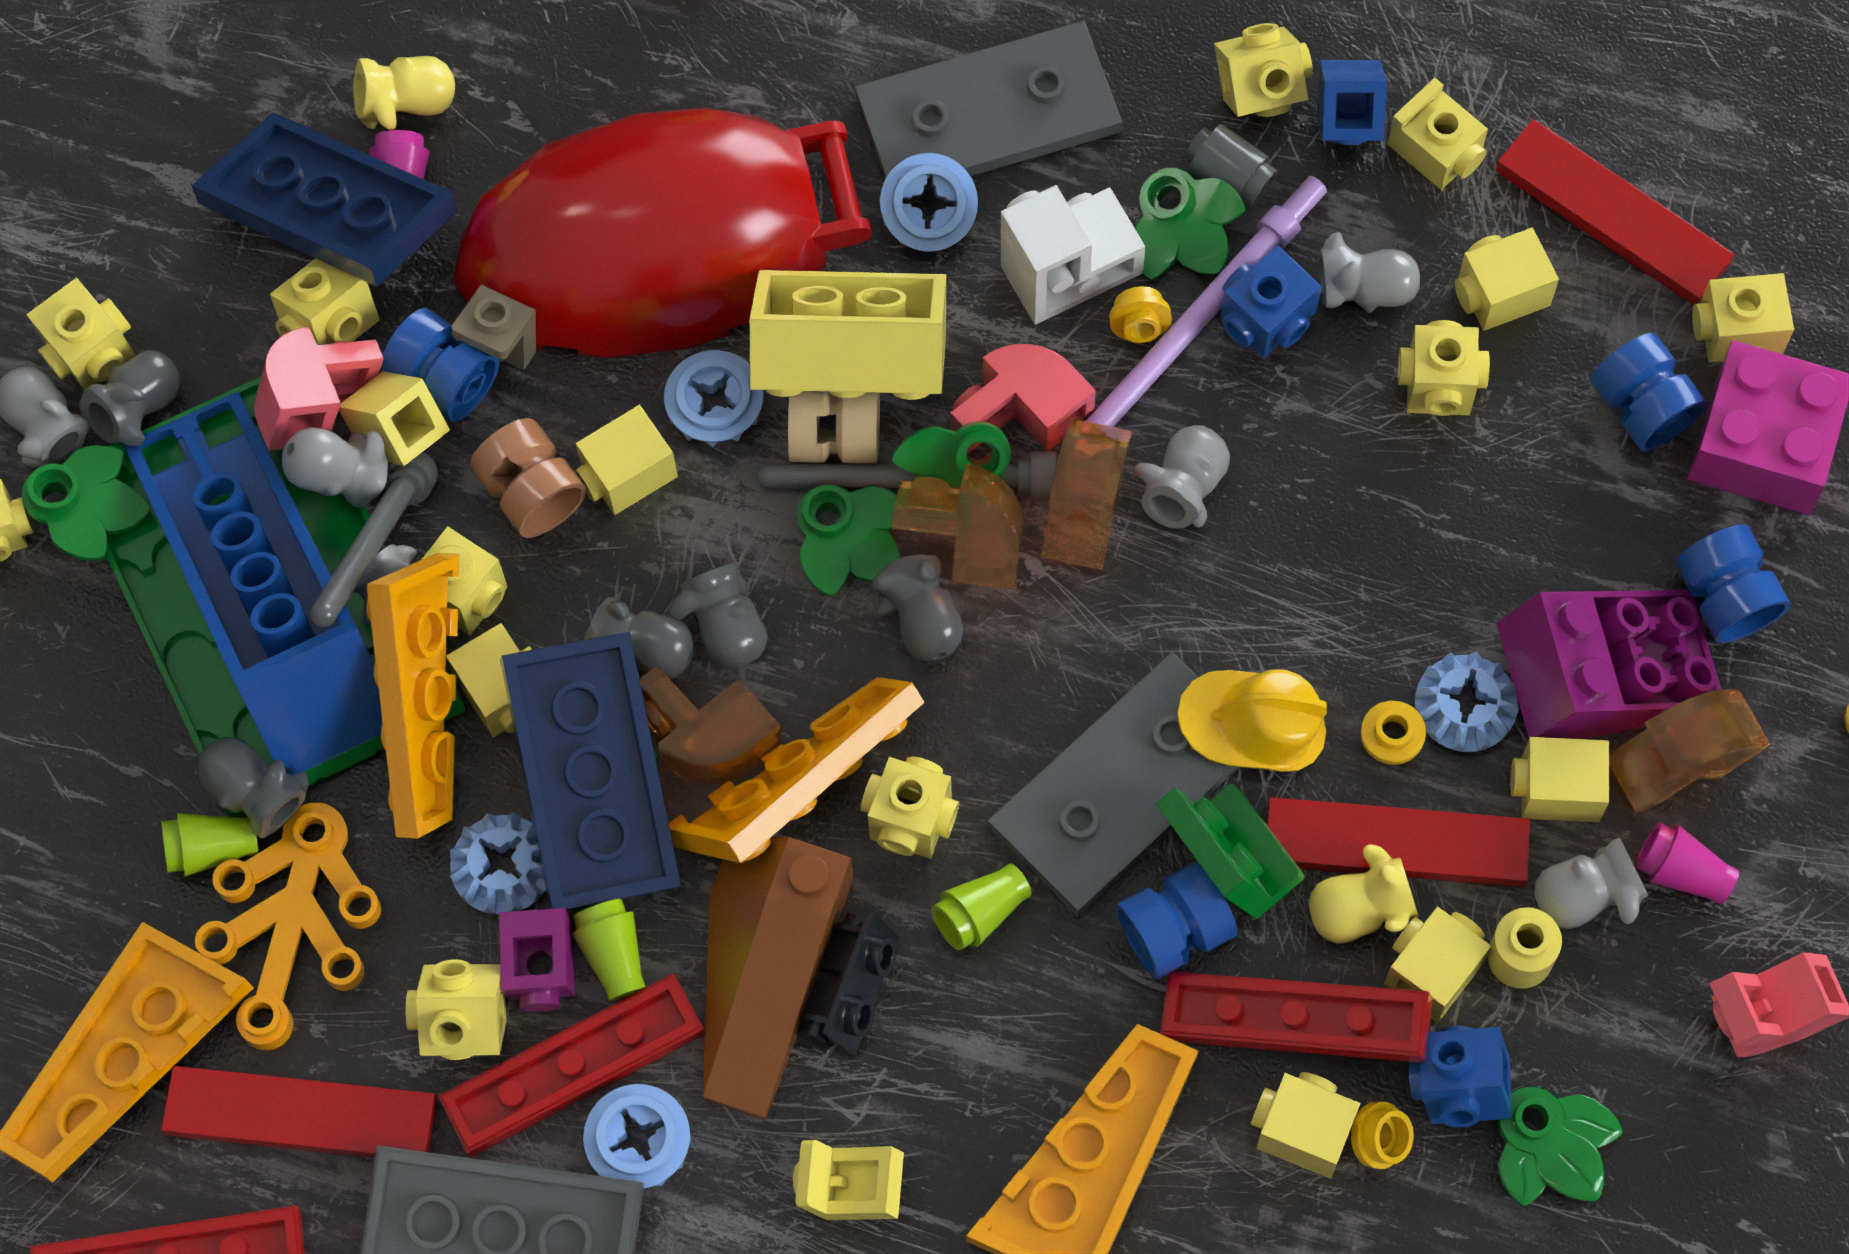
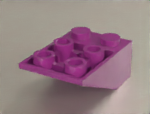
[1497,590,1727,739]

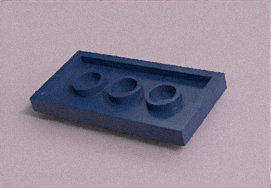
[191,112,458,287]
[500,632,681,911]

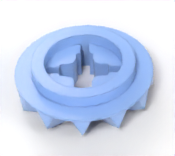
[879,153,978,252]
[664,350,764,447]
[1415,651,1519,752]
[450,812,546,915]
[583,1084,691,1188]

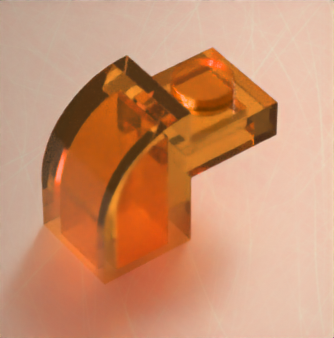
[1041,419,1133,570]
[892,464,1024,590]
[639,665,783,784]
[1609,690,1771,812]

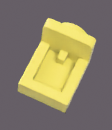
[793,1140,904,1220]

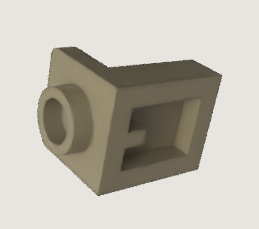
[452,285,536,370]

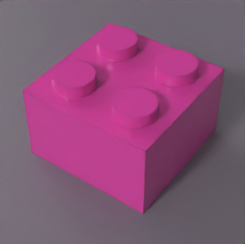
[1687,340,1849,516]

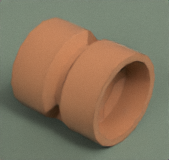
[469,418,587,538]

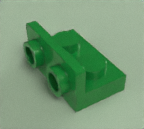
[1156,784,1304,919]

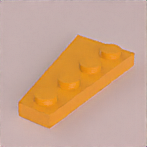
[366,553,459,839]
[669,677,924,863]
[0,922,254,1183]
[966,1024,1198,1254]

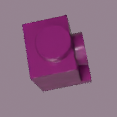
[499,908,575,1012]

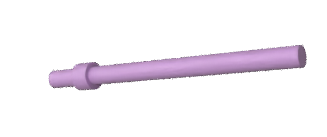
[1072,176,1327,453]

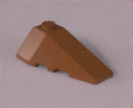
[703,837,854,1121]

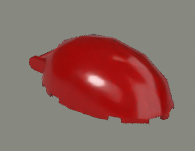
[453,107,872,358]

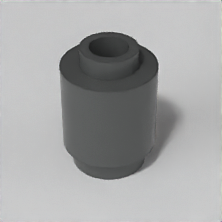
[1184,124,1279,211]

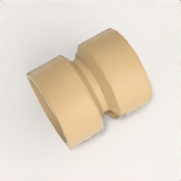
[788,391,880,464]

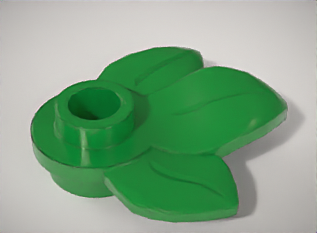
[1135,168,1246,281]
[892,421,1011,532]
[22,445,150,561]
[797,485,909,597]
[1497,1086,1623,1207]

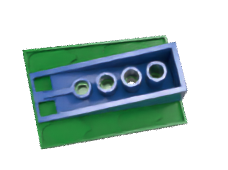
[106,376,466,818]

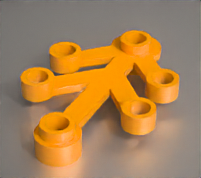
[195,803,381,1051]

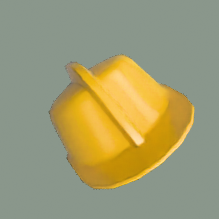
[1177,669,1327,772]

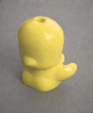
[353,56,455,130]
[1309,844,1419,944]

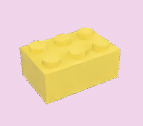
[749,270,946,400]

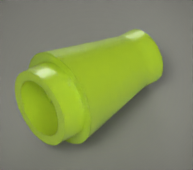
[161,813,258,877]
[931,864,1032,950]
[571,899,646,1001]

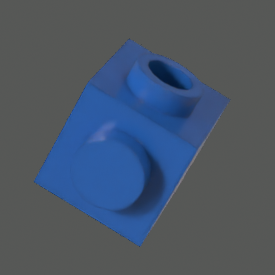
[1317,60,1387,145]

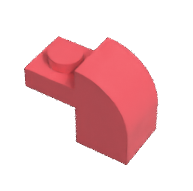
[254,327,384,450]
[951,344,1096,454]
[1709,952,1849,1058]

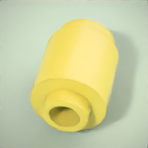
[1487,907,1562,988]

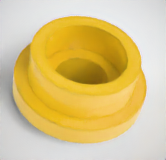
[1109,286,1172,343]
[1361,701,1426,765]
[1351,1101,1414,1169]

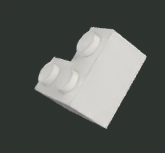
[1001,185,1145,325]

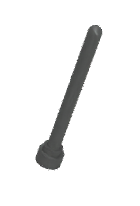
[756,451,1057,501]
[310,452,438,627]

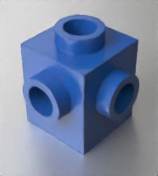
[1220,245,1322,359]
[1409,1025,1512,1128]

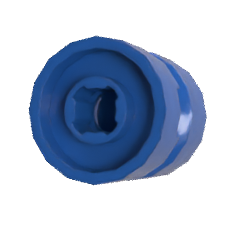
[381,307,500,423]
[1589,332,1708,452]
[1674,524,1791,643]
[1115,861,1238,979]

